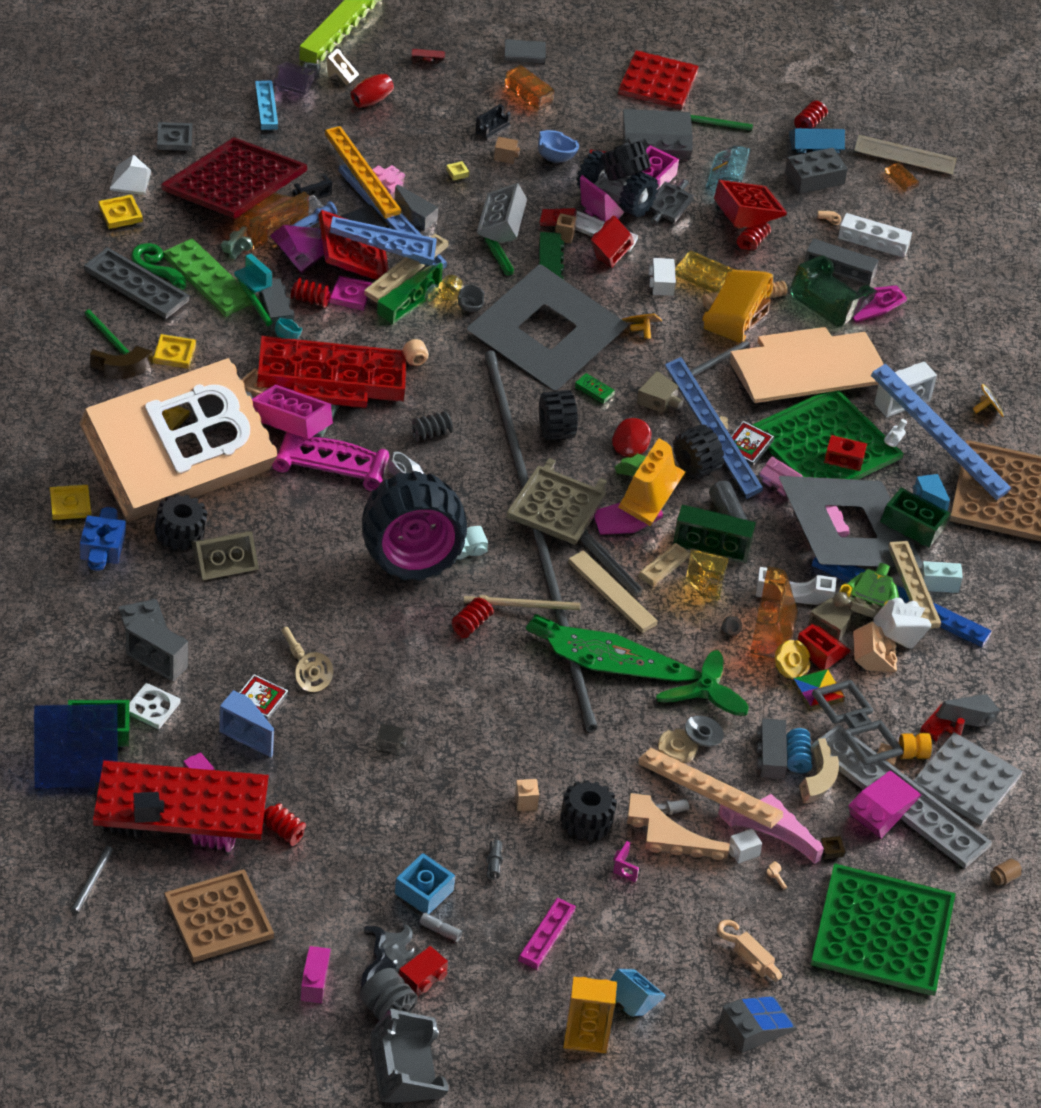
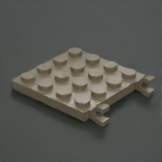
[506,458,607,545]

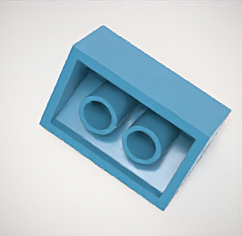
[789,128,845,154]

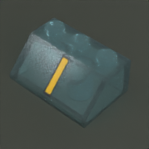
[706,145,751,191]

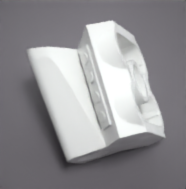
[874,598,931,649]

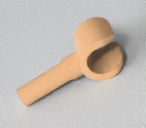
[767,861,787,890]

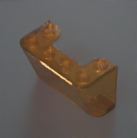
[750,566,798,658]

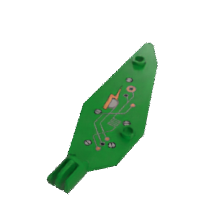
[526,614,702,681]

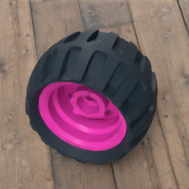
[362,471,467,581]

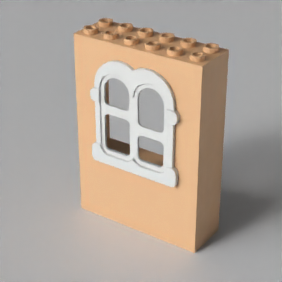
[79,358,277,523]

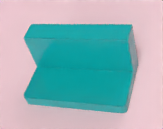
[234,253,272,293]

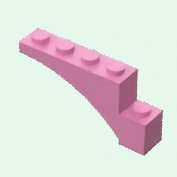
[718,794,824,864]

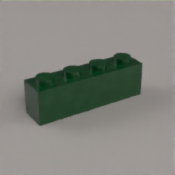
[538,232,564,280]

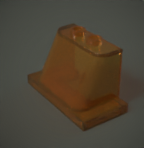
[234,191,309,250]

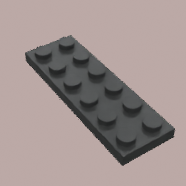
[84,247,189,319]

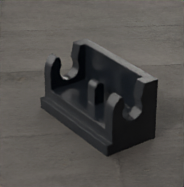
[475,104,511,140]
[292,175,333,205]

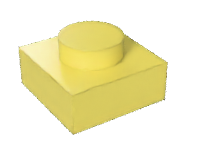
[446,161,469,181]

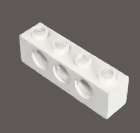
[838,213,912,258]

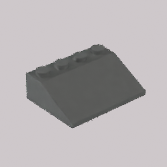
[623,109,693,159]

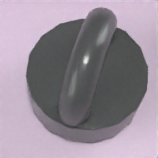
[721,616,742,636]

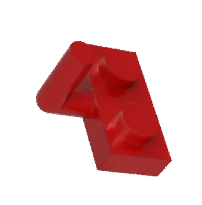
[920,704,965,742]

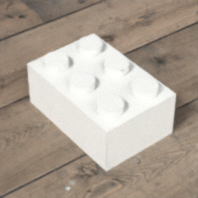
[874,361,937,418]

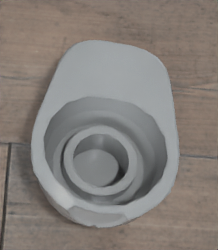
[388,452,423,476]

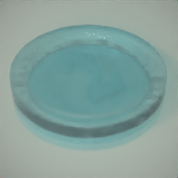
[425,284,439,301]

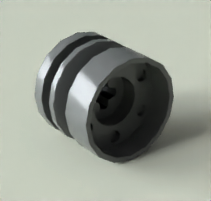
[360,968,418,1021]

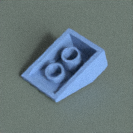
[219,690,274,757]

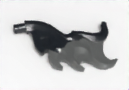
[361,924,414,989]

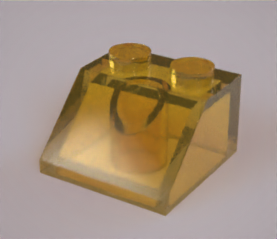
[686,549,729,600]

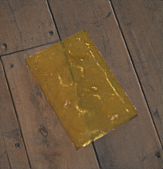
[675,250,735,293]

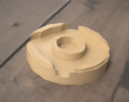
[658,729,698,763]

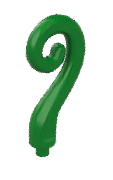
[131,243,186,290]

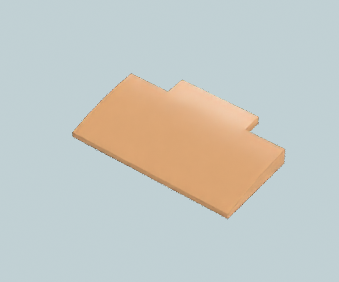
[730,327,884,403]

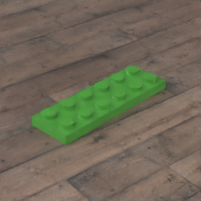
[163,238,252,317]

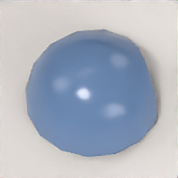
[538,130,579,163]

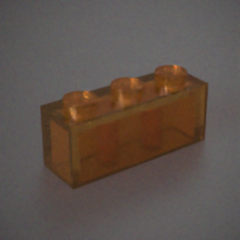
[505,65,555,111]

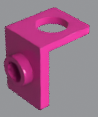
[613,841,639,882]

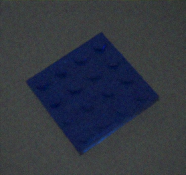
[34,704,118,789]

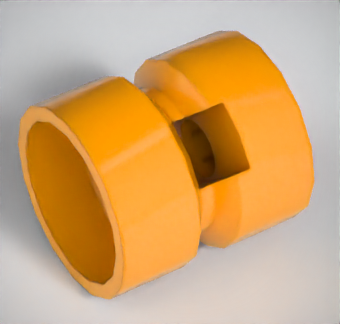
[898,733,932,759]

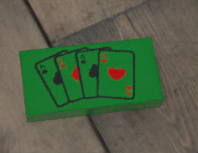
[575,373,615,404]

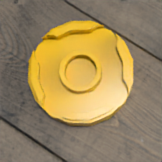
[775,640,810,679]

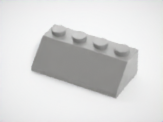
[477,183,527,243]

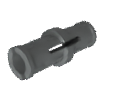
[486,840,503,880]

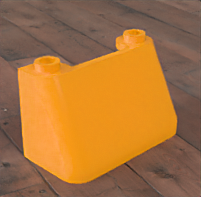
[702,269,773,343]

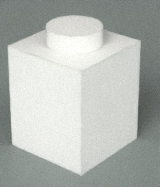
[729,828,762,864]

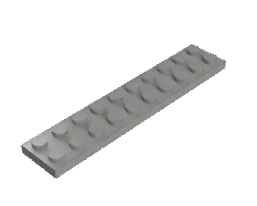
[812,724,992,869]

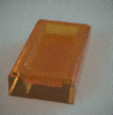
[885,163,920,192]

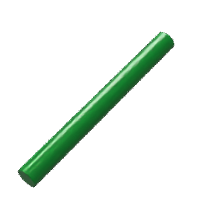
[690,115,753,131]
[237,278,273,326]
[84,309,130,355]

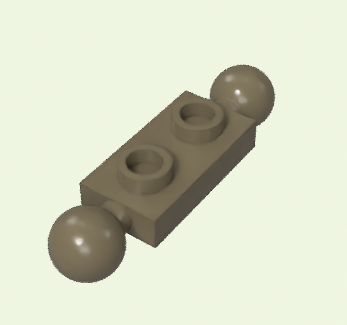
[833,592,882,618]

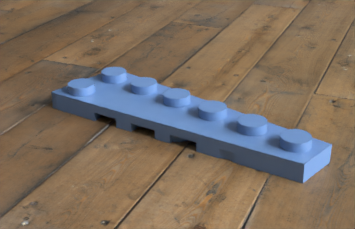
[330,216,437,266]

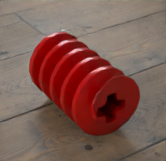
[794,100,828,129]
[737,222,771,251]
[290,278,330,308]
[451,597,494,638]
[263,803,306,846]

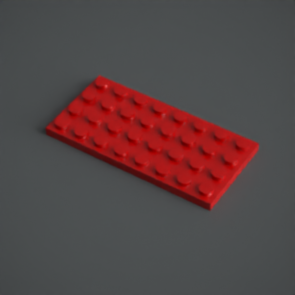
[93,760,269,840]

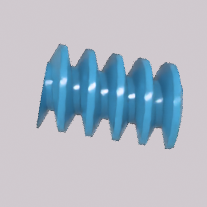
[786,728,812,774]

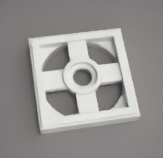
[130,683,180,729]

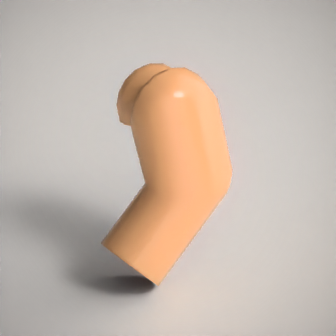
[817,211,841,225]

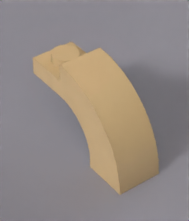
[799,738,839,804]

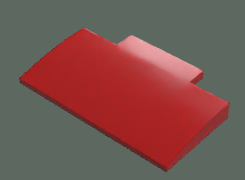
[257,336,406,408]

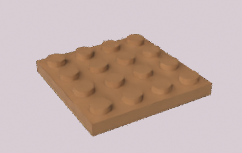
[164,869,274,963]

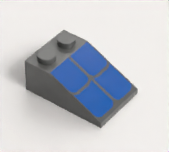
[720,996,797,1053]

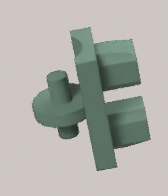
[221,226,253,259]

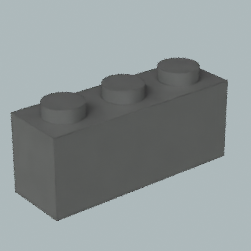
[259,278,294,331]
[756,718,787,779]

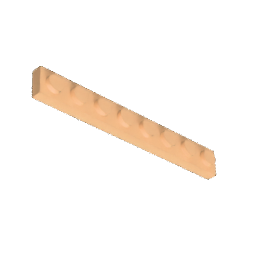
[639,748,783,828]

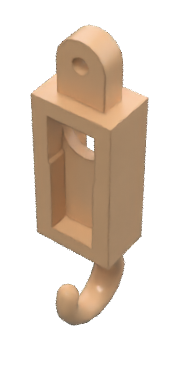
[716,920,782,982]

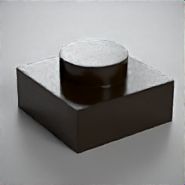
[820,836,846,859]

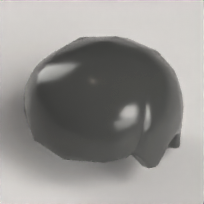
[458,285,485,312]

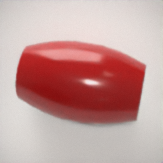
[350,74,394,108]

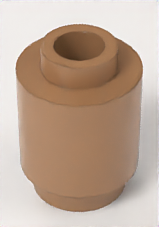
[990,858,1022,886]

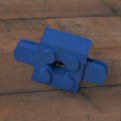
[80,507,126,571]

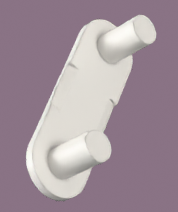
[884,419,907,447]

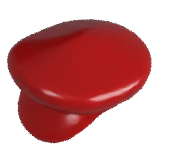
[612,418,652,458]

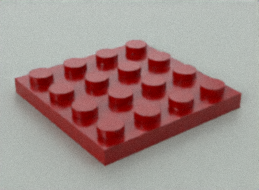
[618,50,699,110]
[318,210,389,280]

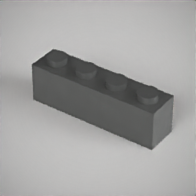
[804,238,879,285]

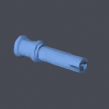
[291,201,338,228]

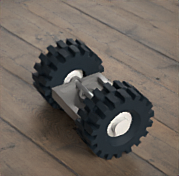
[576,150,659,217]

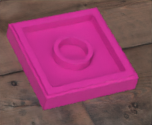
[329,276,373,311]

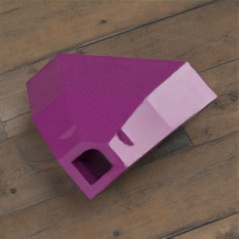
[270,225,324,274]

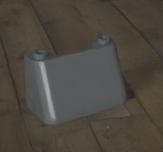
[370,1009,449,1104]

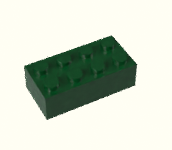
[673,504,756,564]

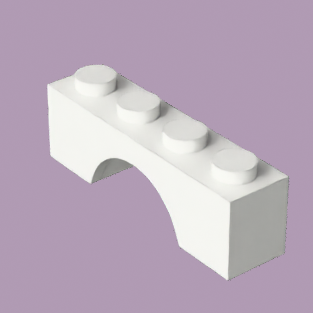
[756,567,836,605]

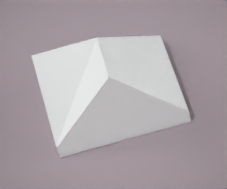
[110,155,151,195]

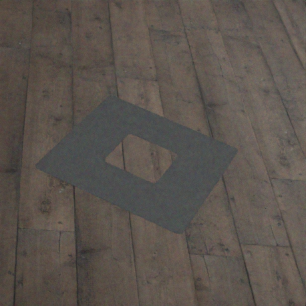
[467,265,628,390]
[779,476,923,568]

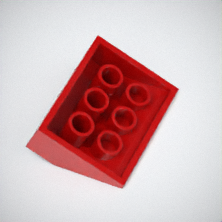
[713,180,787,228]

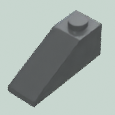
[395,184,438,231]
[936,694,1000,727]

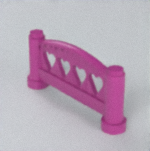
[272,432,390,492]

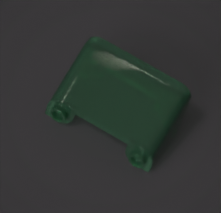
[790,255,877,327]

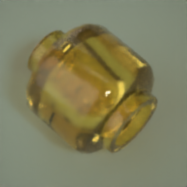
[438,275,464,301]

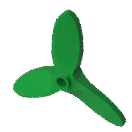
[656,650,749,716]

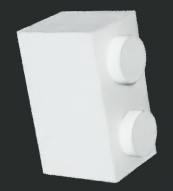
[649,258,676,296]

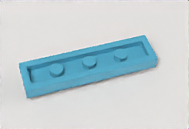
[255,81,278,130]

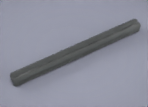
[580,529,643,597]

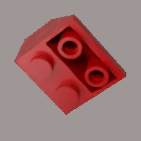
[591,215,634,268]
[797,624,851,670]

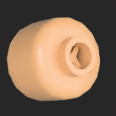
[403,339,429,366]

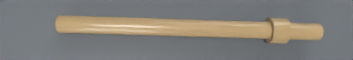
[464,595,581,610]

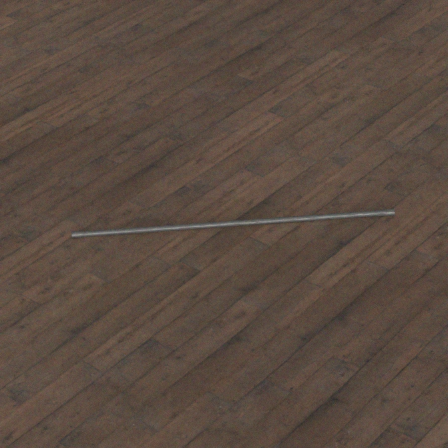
[485,351,598,732]

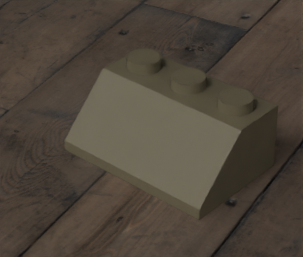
[191,531,259,580]

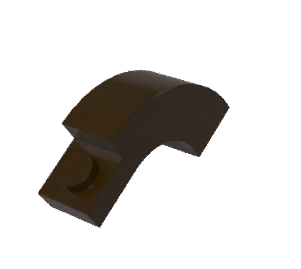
[90,346,153,379]

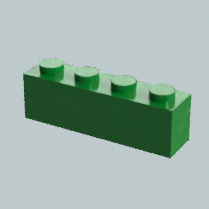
[377,263,443,324]

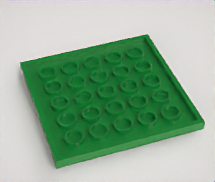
[752,391,904,480]
[810,863,956,996]

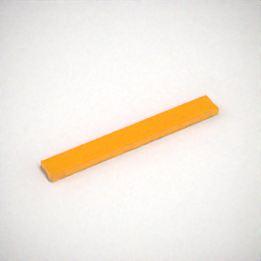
[325,126,401,219]

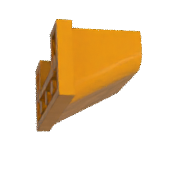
[618,438,685,526]

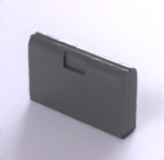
[504,39,546,64]

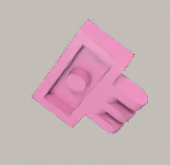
[372,165,405,195]

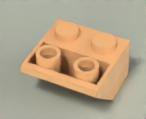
[853,622,897,672]

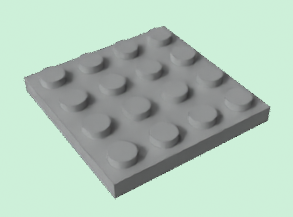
[913,733,1023,825]

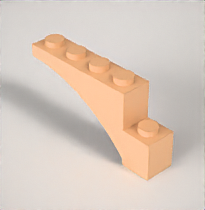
[627,793,730,860]

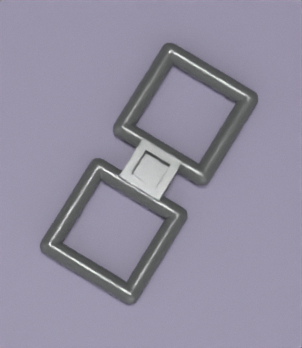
[812,680,904,765]

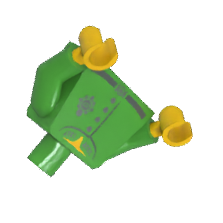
[839,563,899,607]

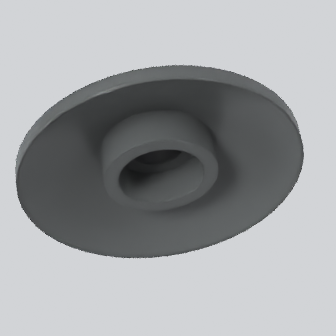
[685,715,724,747]

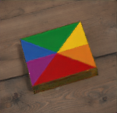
[792,669,845,711]

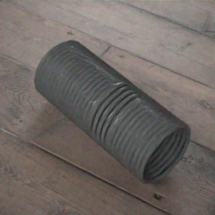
[709,481,747,520]

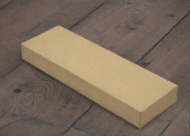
[638,543,690,587]

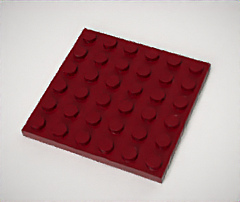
[161,137,308,219]

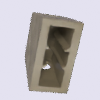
[637,371,684,413]
[808,598,854,641]

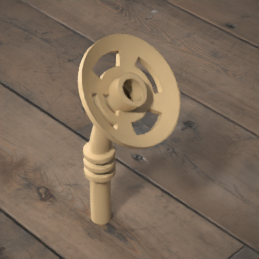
[281,627,333,692]

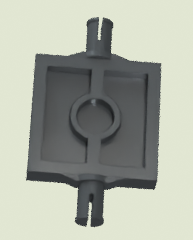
[649,179,694,224]

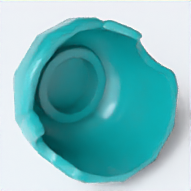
[275,318,302,339]

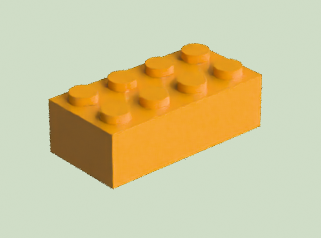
[563,976,617,1054]

